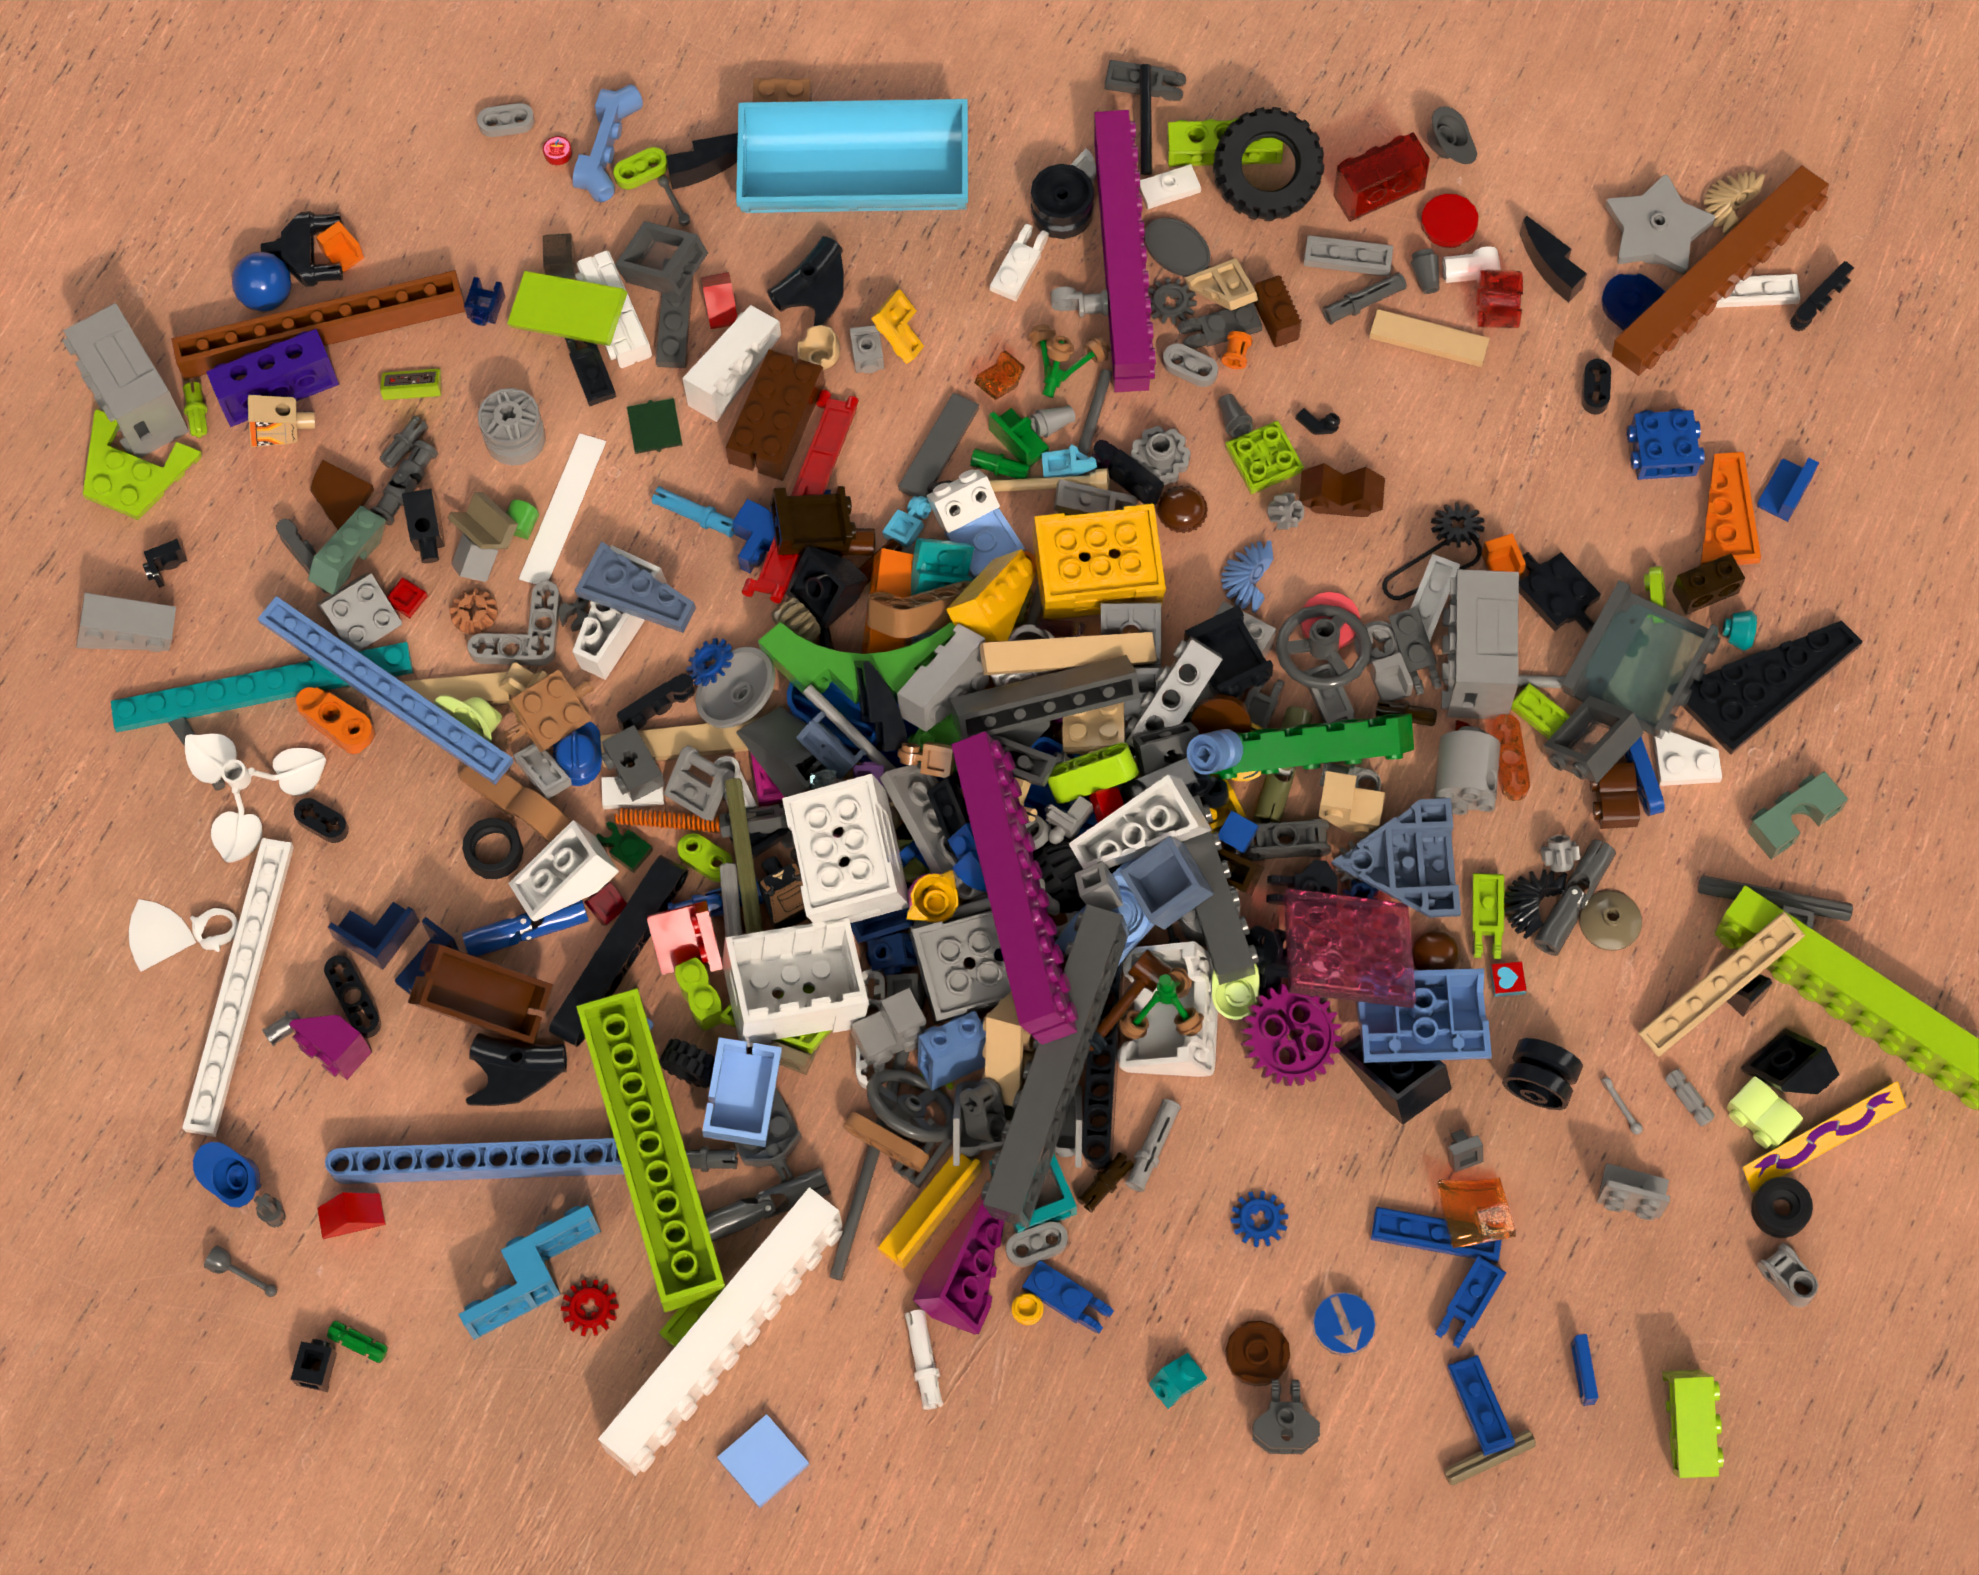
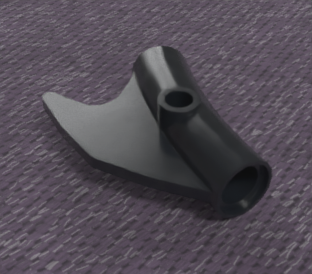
[767,236,844,326]
[466,1033,567,1106]

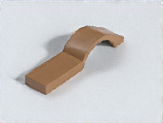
[458,766,572,844]

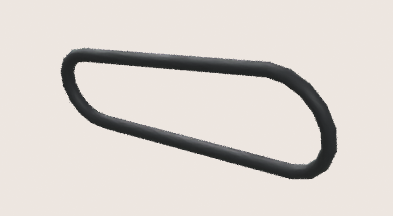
[1382,537,1482,600]

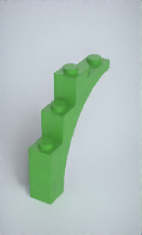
[758,622,955,704]

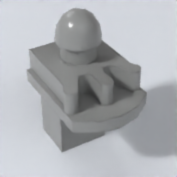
[1045,796,1093,844]

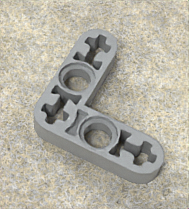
[467,581,561,666]

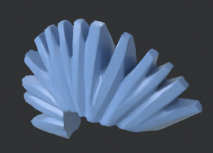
[1221,541,1273,613]

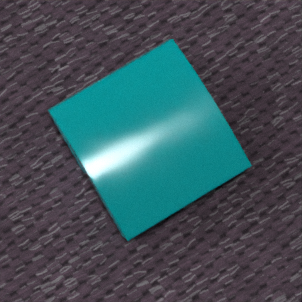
[911,538,975,596]

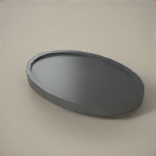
[1145,218,1210,277]

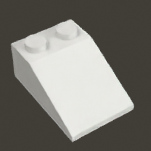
[508,820,619,922]

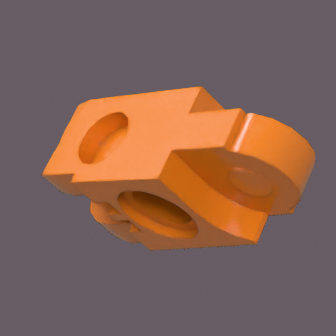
[296,687,376,755]

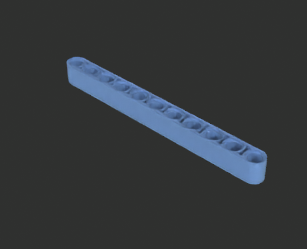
[325,1138,624,1184]

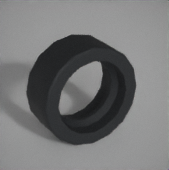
[462,818,523,879]

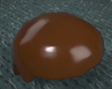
[1411,931,1459,970]

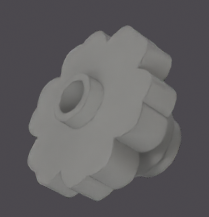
[1130,426,1191,485]

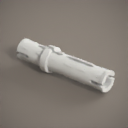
[905,1310,943,1410]

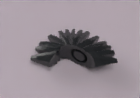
[1504,869,1567,939]

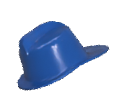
[553,721,602,786]
[193,1142,262,1208]

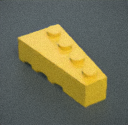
[946,549,1035,643]

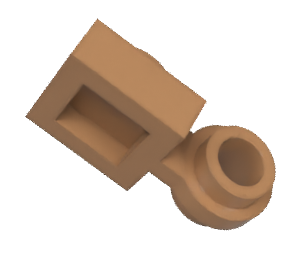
[897,741,955,778]

